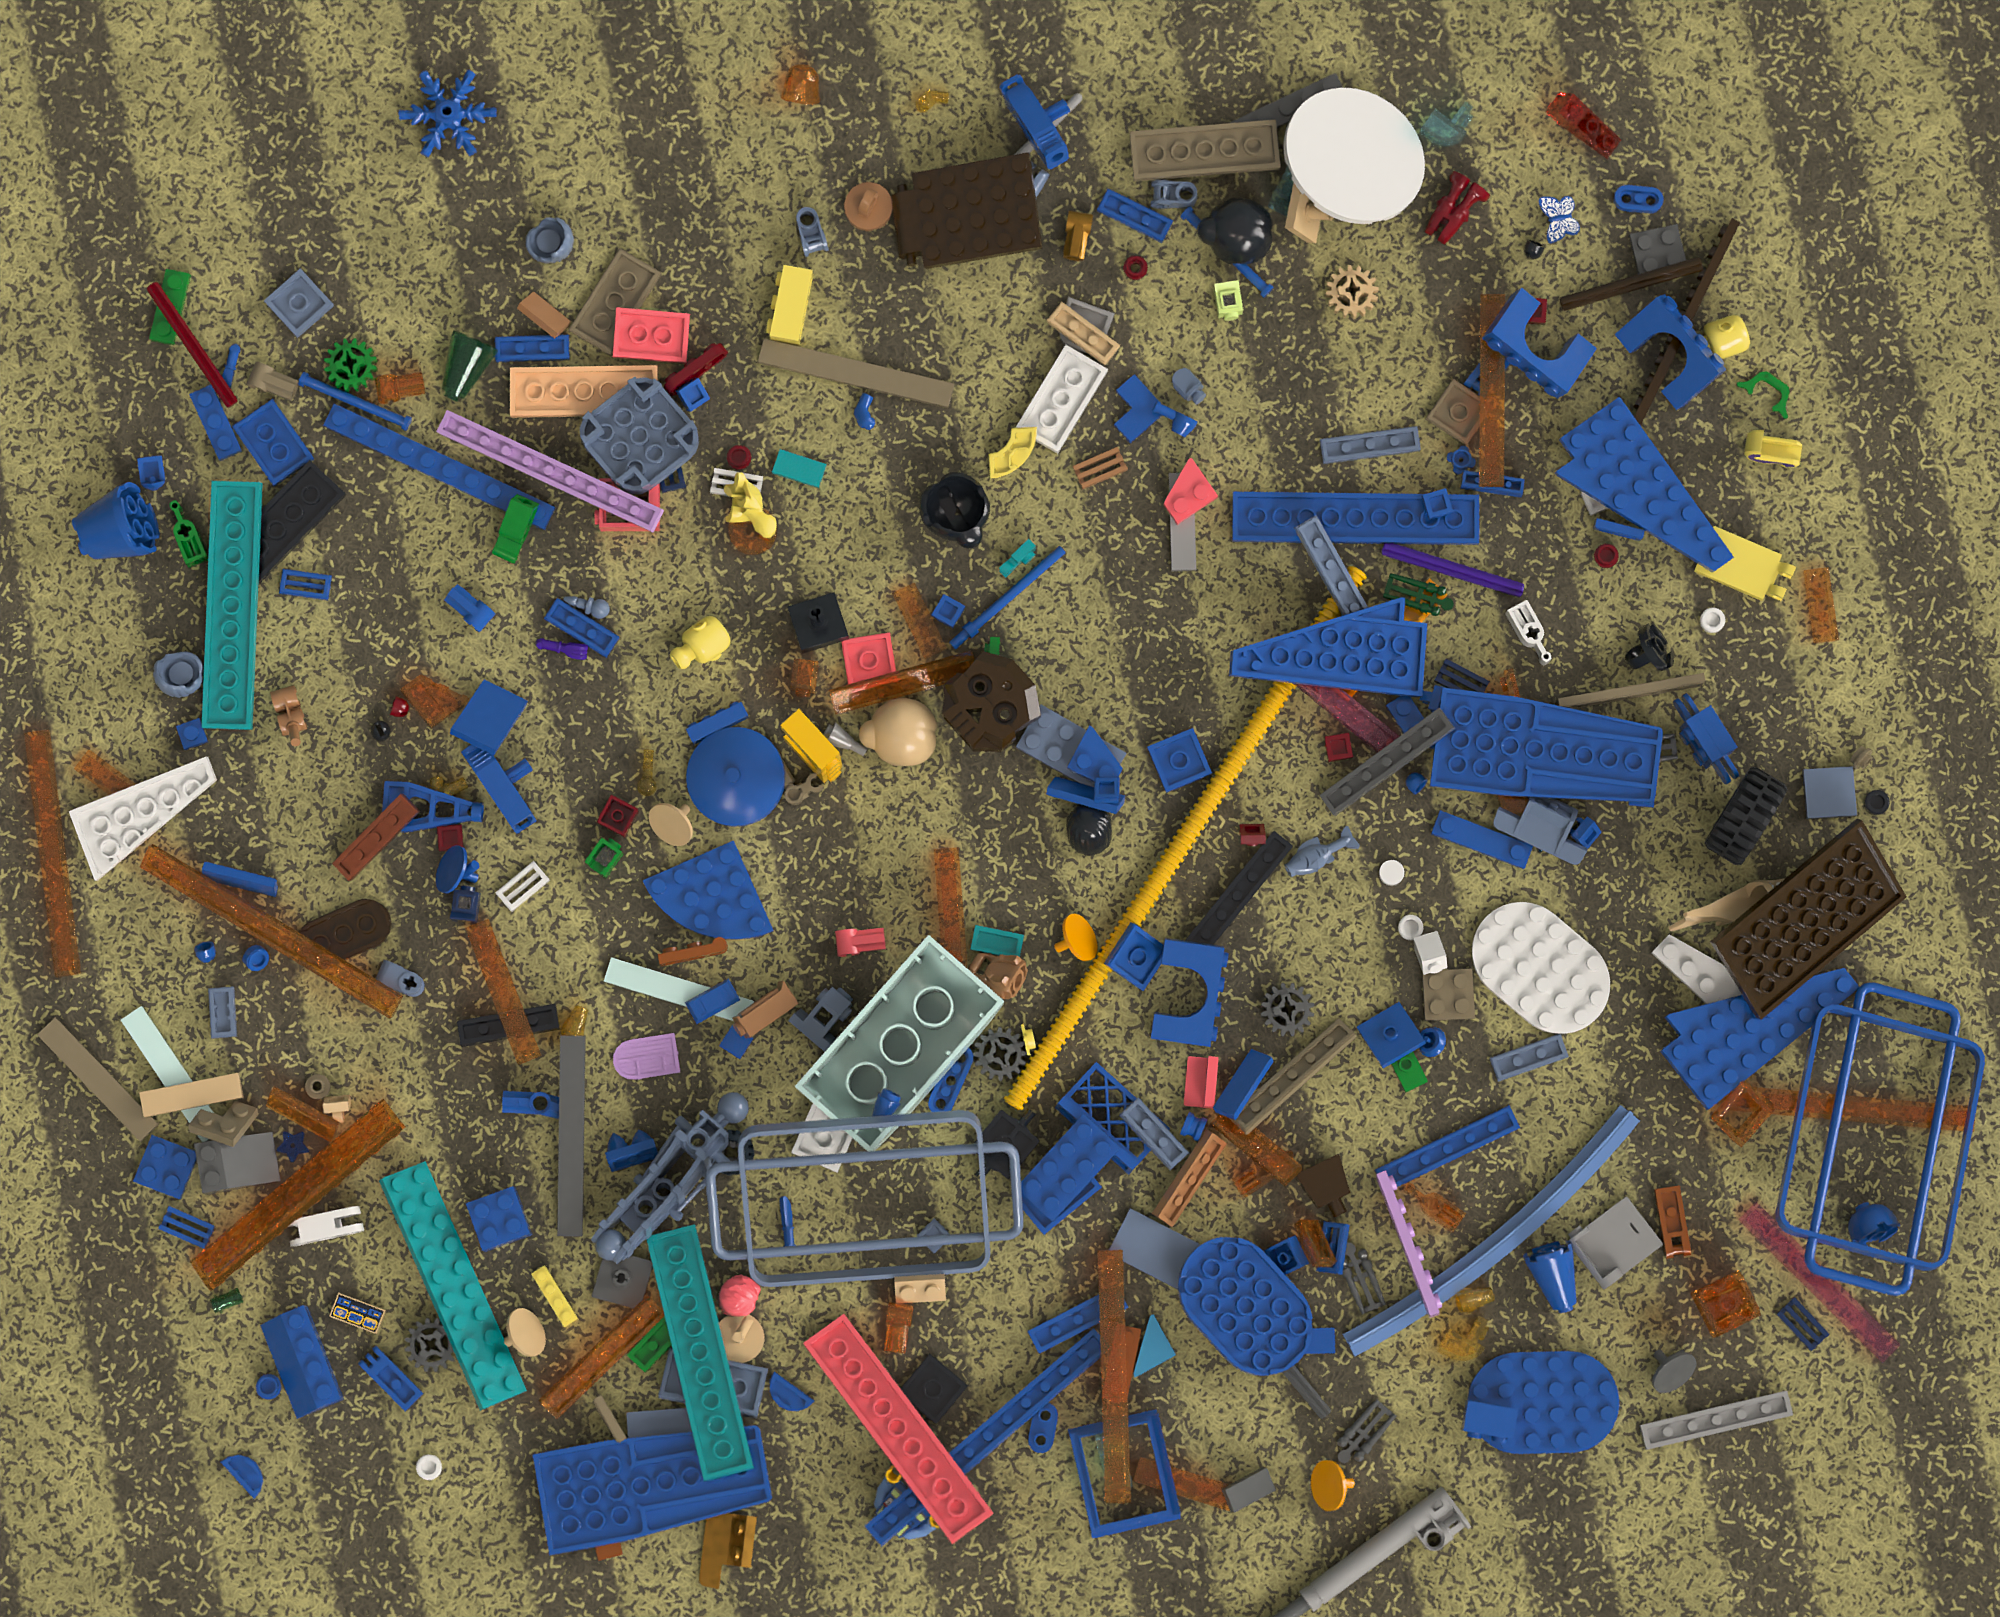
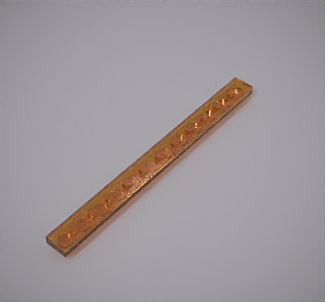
[140,844,403,1019]

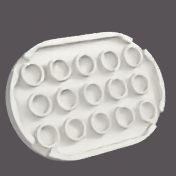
[1472,902,1610,1034]

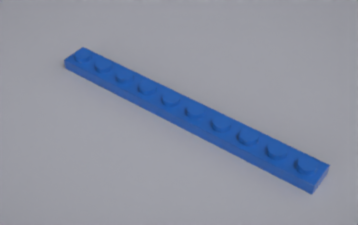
[323,404,555,530]

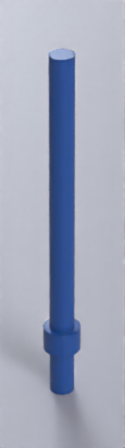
[949,546,1065,650]

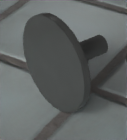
[1652,1349,1696,1393]

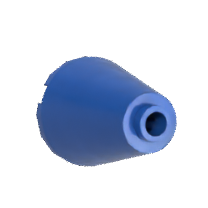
[1523,1240,1577,1313]

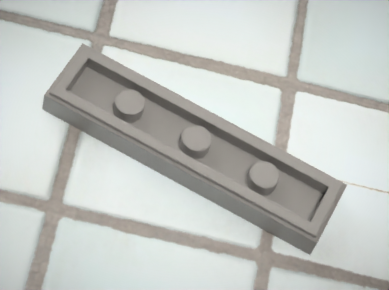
[1169,473,1196,572]

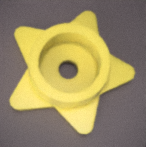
[1021,1023,1036,1055]

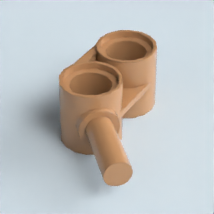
[270,685,308,746]

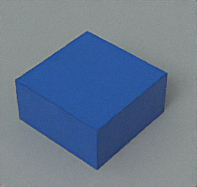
[1264,1235,1309,1275]

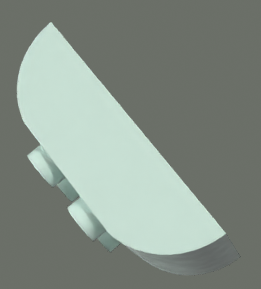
[795,935,1004,1151]

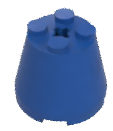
[72,482,160,560]

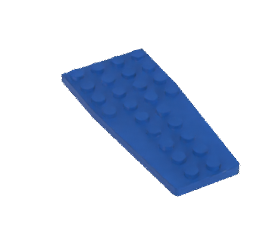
[1430,687,1663,803]
[533,1425,772,1555]

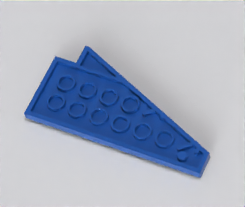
[1555,397,1734,573]

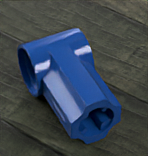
[444,584,495,633]

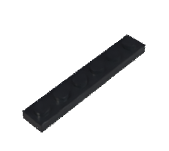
[1185,831,1293,945]

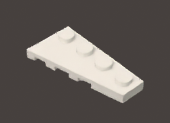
[1652,934,1742,1004]

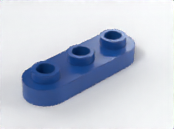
[928,1048,974,1112]

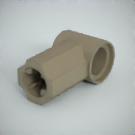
[246,362,299,401]

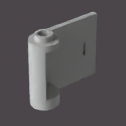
[1568,1196,1663,1290]

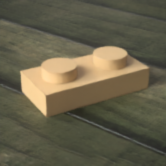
[894,1274,946,1304]

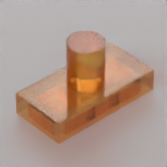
[1294,1219,1337,1267]

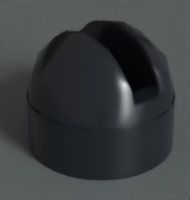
[1524,239,1545,260]
[371,721,391,741]

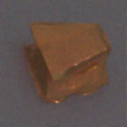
[1690,1270,1761,1338]

